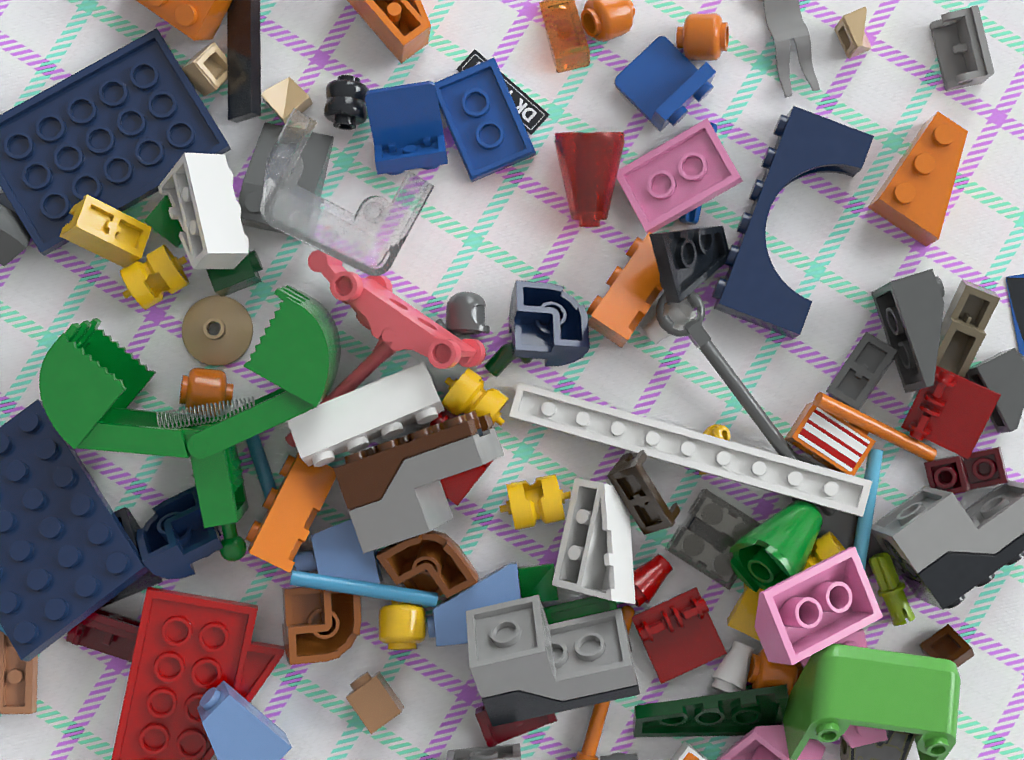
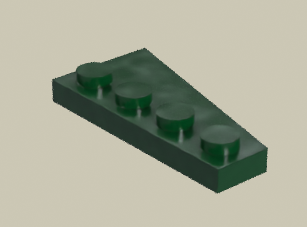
[633,684,789,737]

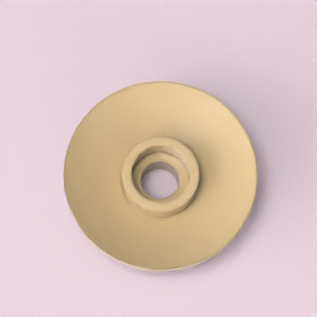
[182,295,253,366]

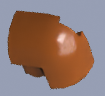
[376,530,478,606]
[282,587,362,665]

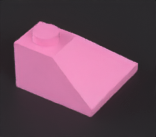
[716,725,826,760]

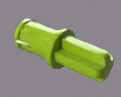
[869,552,915,626]

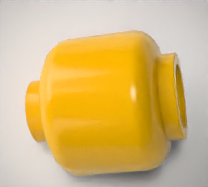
[379,601,426,650]

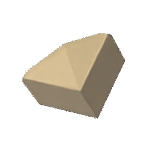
[834,7,871,59]
[182,42,228,96]
[261,77,313,126]

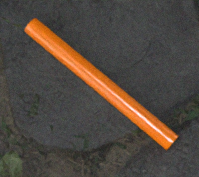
[813,392,937,462]

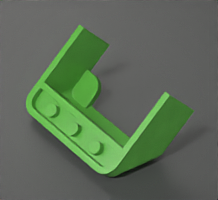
[783,644,961,760]

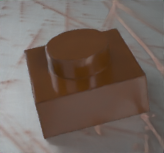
[919,624,974,668]

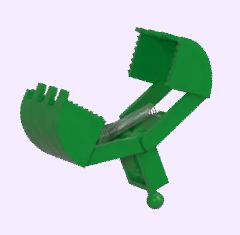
[39,285,341,562]

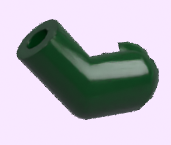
[484,342,534,377]

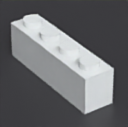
[287,362,444,467]

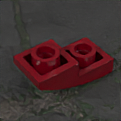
[924,447,1009,494]

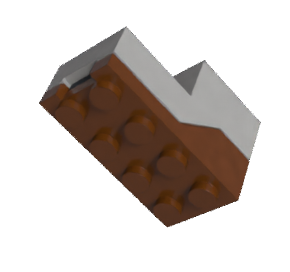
[334,410,504,554]

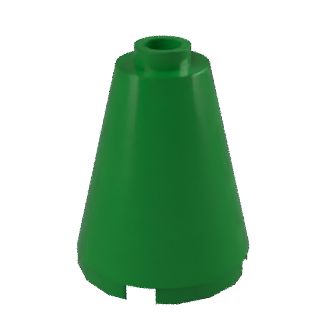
[729,500,823,592]

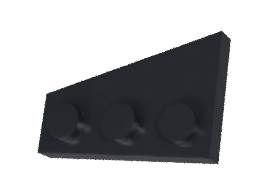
[649,226,729,303]

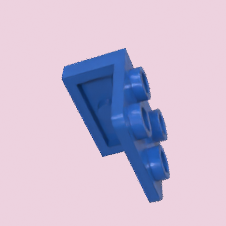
[614,36,716,132]
[365,81,448,175]

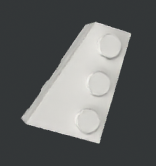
[158,153,249,269]
[552,478,636,604]

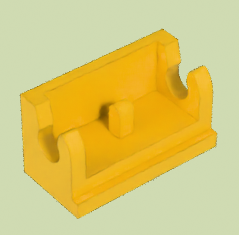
[59,195,152,268]

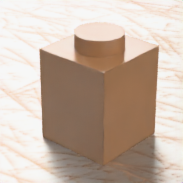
[346,671,404,734]

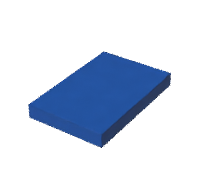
[435,58,536,182]

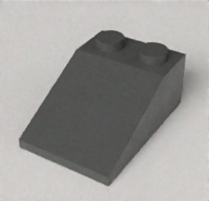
[238,122,334,239]
[871,269,945,393]

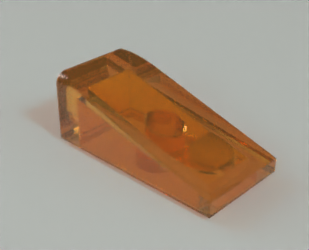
[539,0,590,73]

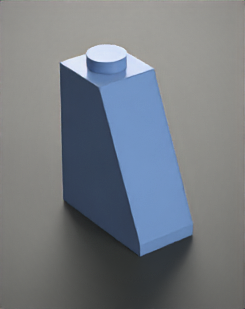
[427,562,521,646]
[197,680,292,760]

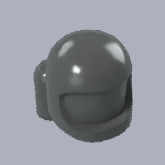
[436,292,490,336]

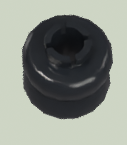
[324,75,369,130]

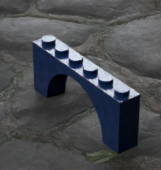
[712,106,874,339]

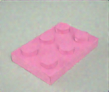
[614,118,743,234]

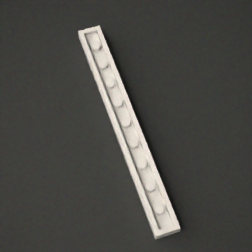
[509,382,872,517]

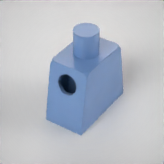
[294,519,383,583]

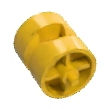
[120,244,189,310]
[441,368,509,426]
[499,474,571,530]

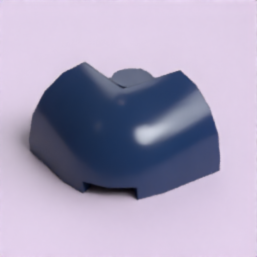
[509,280,590,367]
[136,486,223,579]

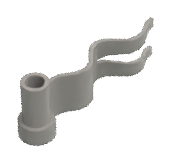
[763,0,820,98]

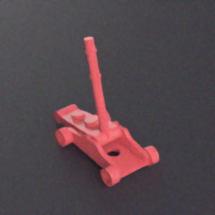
[285,250,486,447]

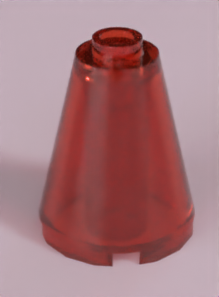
[554,132,625,227]

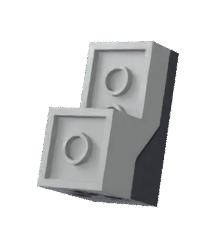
[871,480,1024,610]
[466,595,640,727]

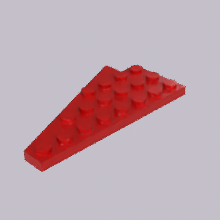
[111,587,285,760]

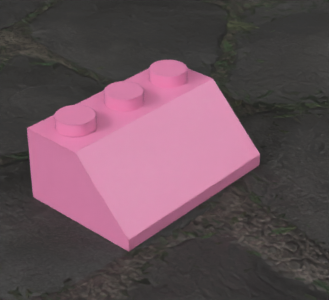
[755,547,883,665]

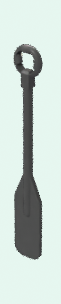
[656,291,884,578]

